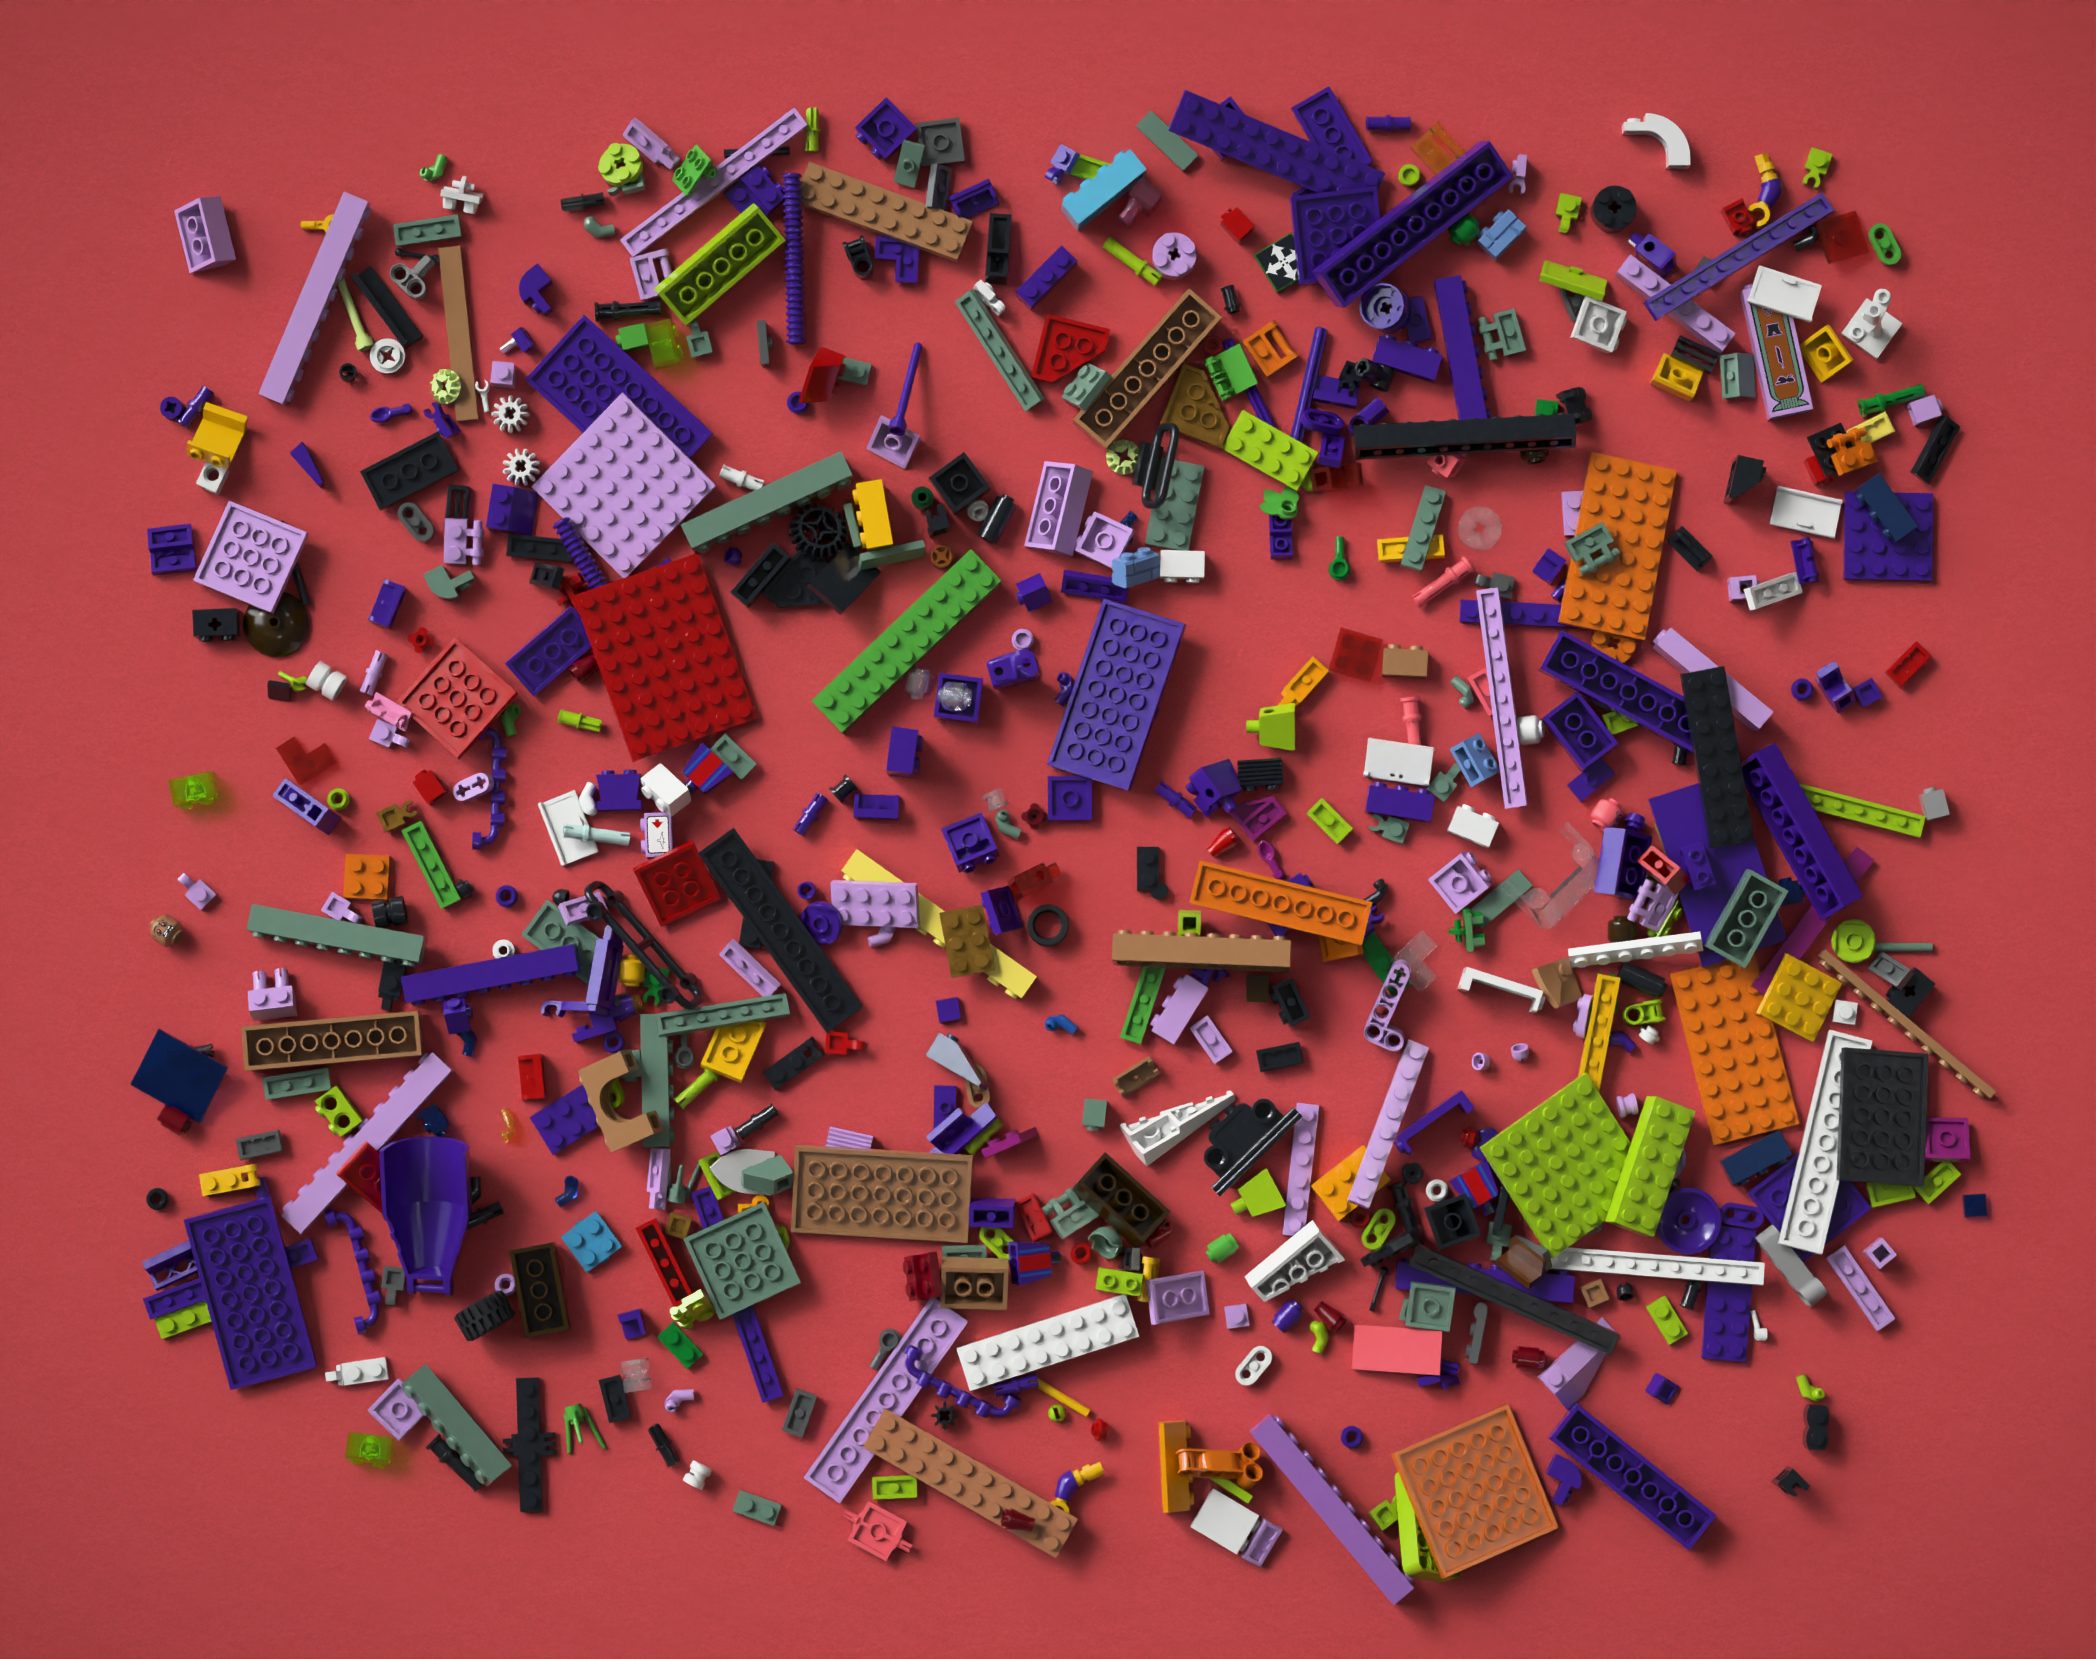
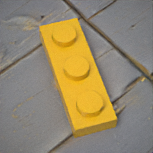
[1377,534,1445,563]

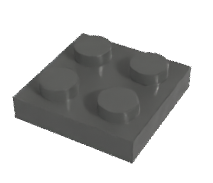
[916,118,965,168]

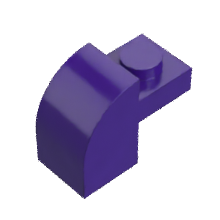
[519,263,553,316]
[1815,661,1856,713]
[1545,1453,1581,1506]

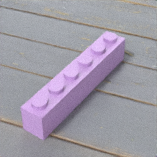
[1615,254,1736,353]

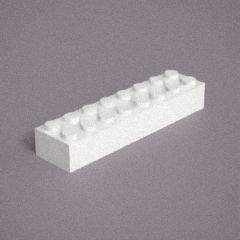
[956,1294,1139,1391]

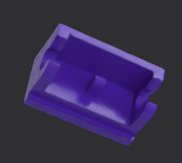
[949,179,999,219]
[368,579,407,629]
[854,794,899,820]

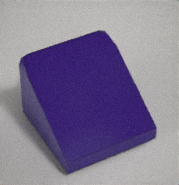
[1645,1373,1679,1405]

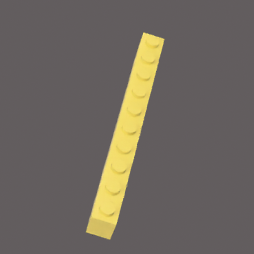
[841,849,1037,1000]

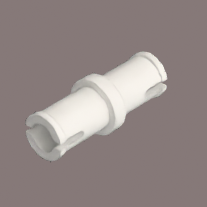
[719,464,765,491]

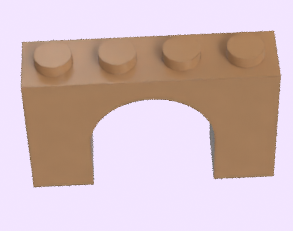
[578,1048,664,1153]

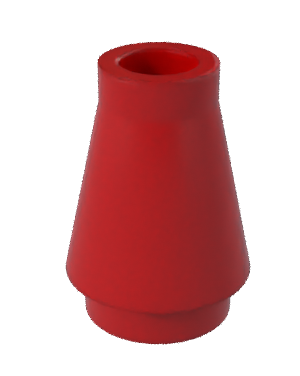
[1207,827,1240,858]

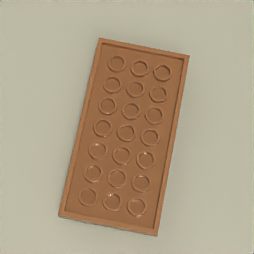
[791,1145,973,1243]

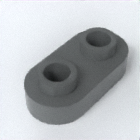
[1560,289,1585,324]
[398,502,434,542]

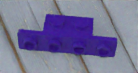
[926,1103,998,1154]

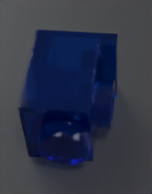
[416,1103,451,1137]

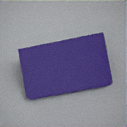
[1312,375,1359,409]

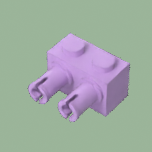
[248,968,297,1021]

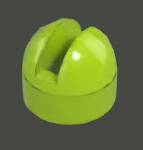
[1048,1404,1066,1422]

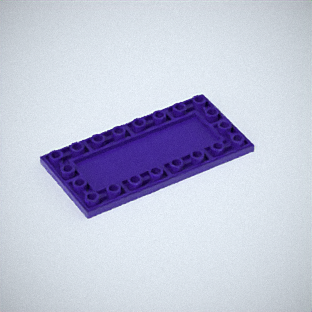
[1648,783,1787,967]

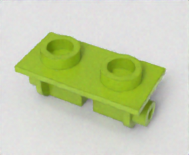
[1647,900,1683,938]

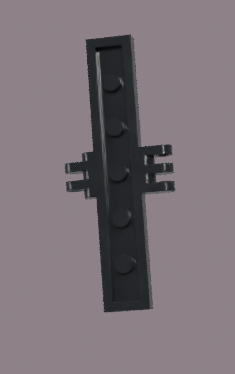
[503,1377,556,1512]

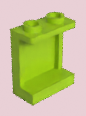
[1095,1267,1143,1296]

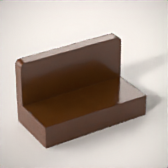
[1496,1237,1546,1289]

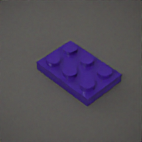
[530,1085,599,1155]

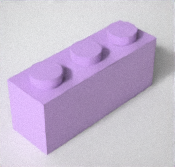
[1150,974,1209,1045]

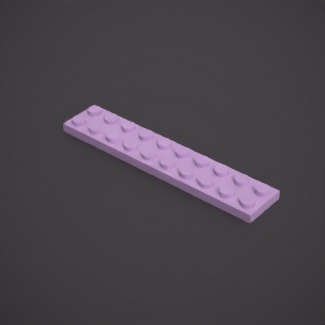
[804,1298,968,1503]

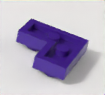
[875,237,919,284]

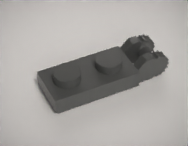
[1465,1302,1488,1364]

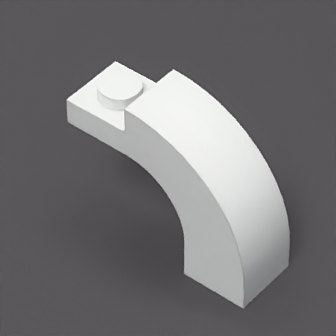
[1622,113,1690,169]

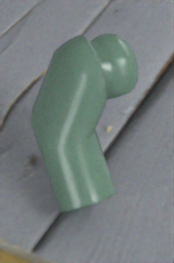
[584,216,615,238]

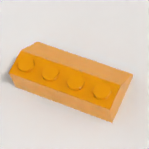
[1158,1420,1194,1513]

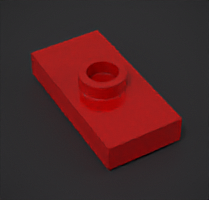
[1885,641,1932,688]
[1016,1193,1054,1243]

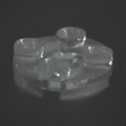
[1458,506,1502,551]

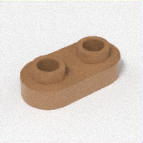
[964,1064,990,1108]

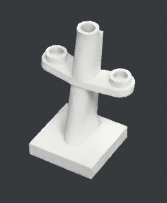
[1840,289,1902,360]

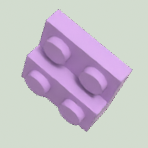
[1075,511,1135,569]
[1428,850,1492,914]

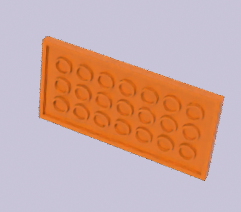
[1558,452,1677,641]
[1669,953,1799,1145]

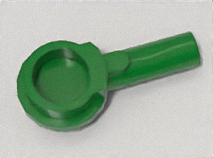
[1328,536,1350,581]

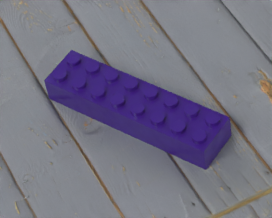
[1538,630,1693,755]
[1741,743,1863,921]
[1547,1403,1717,1550]

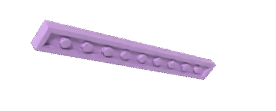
[620,108,808,257]
[1476,587,1528,809]

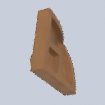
[1532,957,1582,1008]

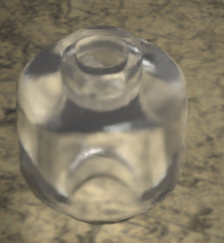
[904,666,935,700]
[938,682,972,711]

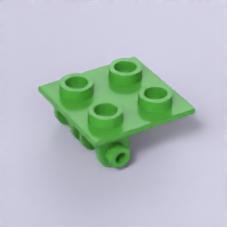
[672,144,717,197]
[1205,343,1258,401]

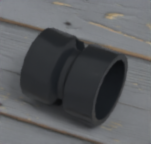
[372,896,408,928]

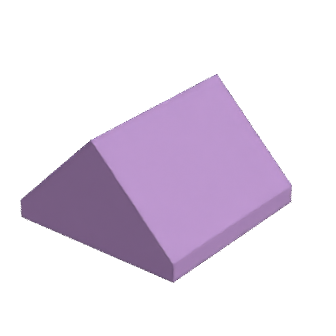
[866,415,921,469]

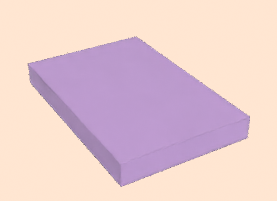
[1146,1271,1210,1325]

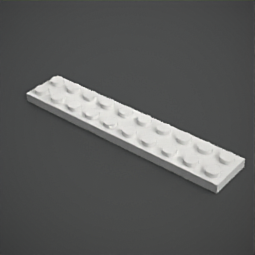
[1778,1030,1872,1255]

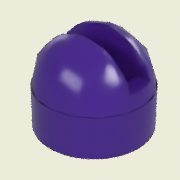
[724,546,743,566]
[798,881,817,900]

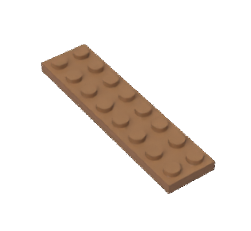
[800,162,973,262]

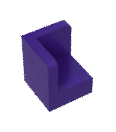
[1532,548,1566,584]
[618,1309,647,1340]

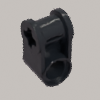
[842,235,874,280]

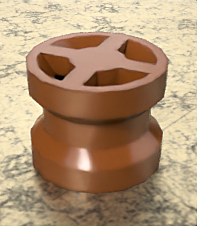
[931,545,953,569]

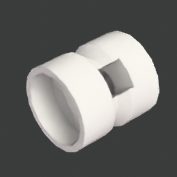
[306,661,347,701]

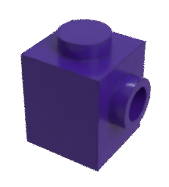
[1016,573,1052,612]
[443,997,473,1035]

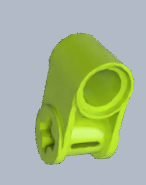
[1621,999,1666,1025]

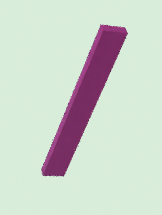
[1751,847,1874,996]

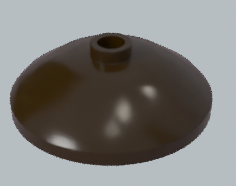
[243,592,310,657]

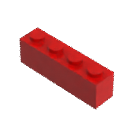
[635,1218,693,1307]

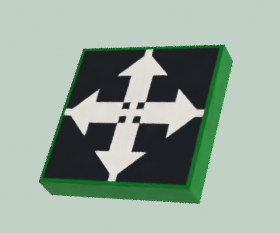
[1254,233,1298,293]

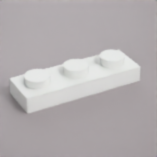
[1744,572,1803,610]

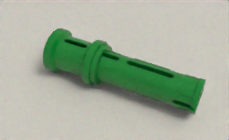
[1857,383,1925,418]

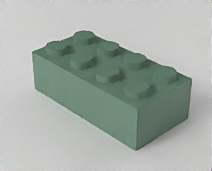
[1703,869,1788,968]

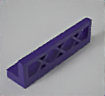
[142,1240,198,1291]

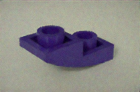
[1269,515,1293,560]

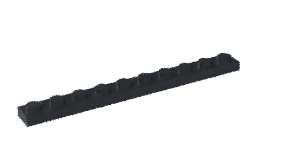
[1408,1243,1620,1355]

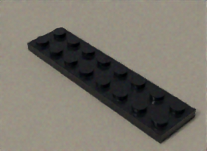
[1680,666,1754,848]

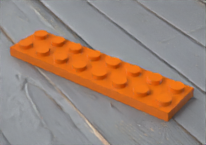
[1189,860,1372,946]

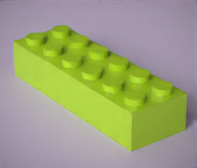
[654,203,785,326]
[1605,1096,1696,1237]

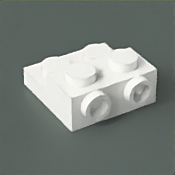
[1570,296,1627,354]

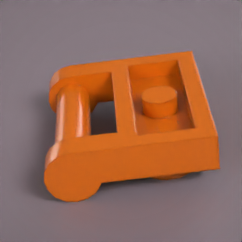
[1242,320,1299,378]

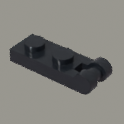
[763,1036,825,1090]

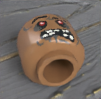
[149,914,184,947]

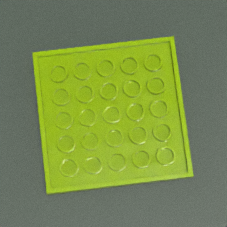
[1479,1073,1631,1258]

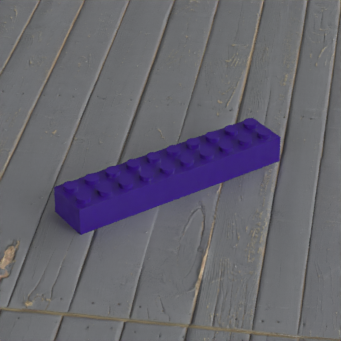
[1312,141,1514,308]

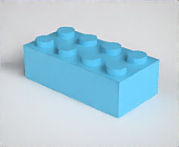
[1061,149,1147,231]

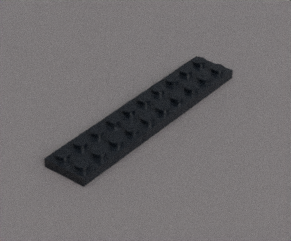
[698,828,862,1033]

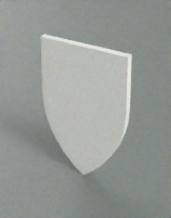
[710,1149,775,1196]

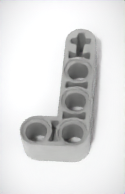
[1755,1225,1829,1307]

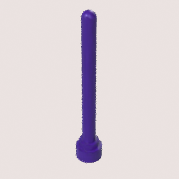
[888,342,922,436]

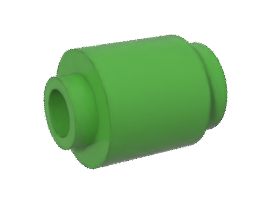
[1205,1233,1239,1264]

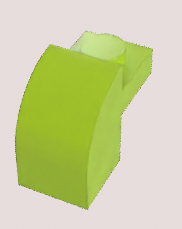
[1177,910,1201,937]

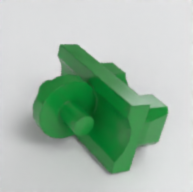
[1448,908,1485,952]

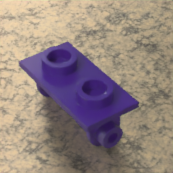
[1790,537,1819,584]

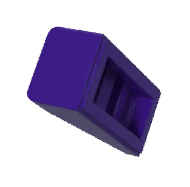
[290,442,325,488]

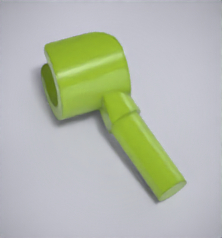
[278,671,307,692]

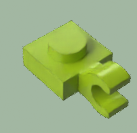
[1555,193,1582,234]

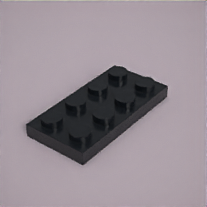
[360,431,459,511]

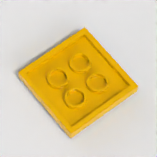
[1756,954,1842,1042]

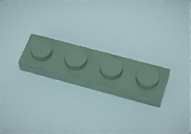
[1400,485,1446,573]

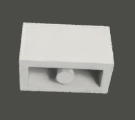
[1160,550,1205,583]
[640,763,691,817]
[1447,804,1499,848]

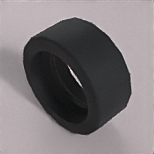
[1027,904,1069,947]

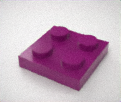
[1925,1117,1970,1162]

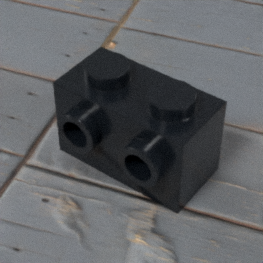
[1269,977,1311,1027]

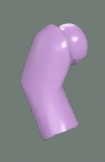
[867,927,895,948]
[664,1389,694,1413]

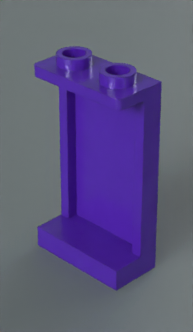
[1394,1090,1474,1155]

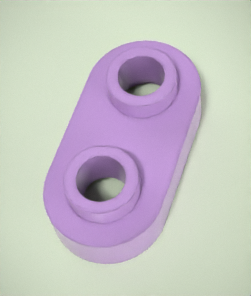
[1573,994,1593,1039]

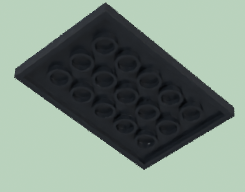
[1836,1047,1929,1187]

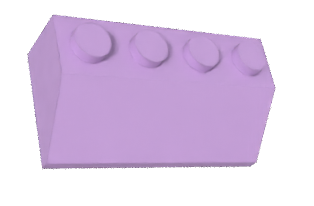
[1024,461,1093,556]

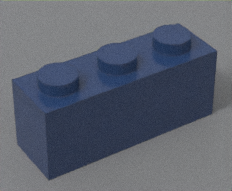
[1855,473,1917,544]
[1718,1131,1792,1186]

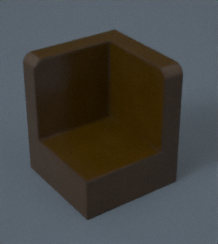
[1246,975,1269,1002]

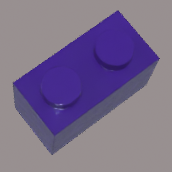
[969,1198,1016,1228]

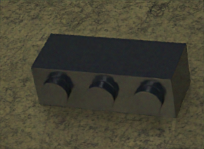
[730,542,791,609]

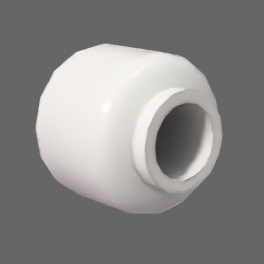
[1517,715,1545,745]

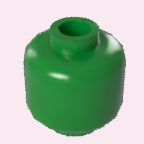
[1448,213,1480,246]

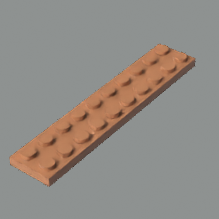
[863,1408,1078,1558]

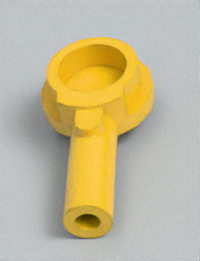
[301,214,334,232]

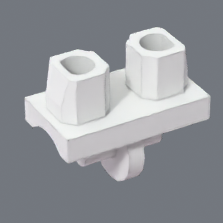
[440,176,483,214]

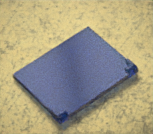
[130,1029,229,1123]

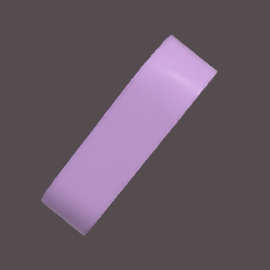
[453,773,494,802]

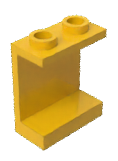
[187,402,248,469]

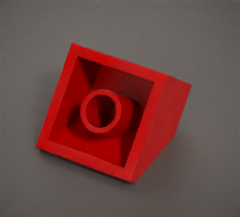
[798,346,846,403]

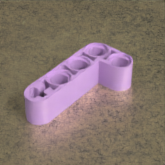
[1364,959,1411,1051]

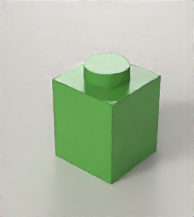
[616,323,650,353]

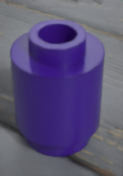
[1272,1300,1304,1333]

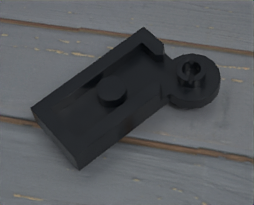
[1137,847,1168,900]

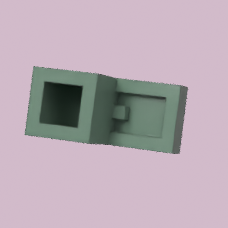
[423,565,476,600]

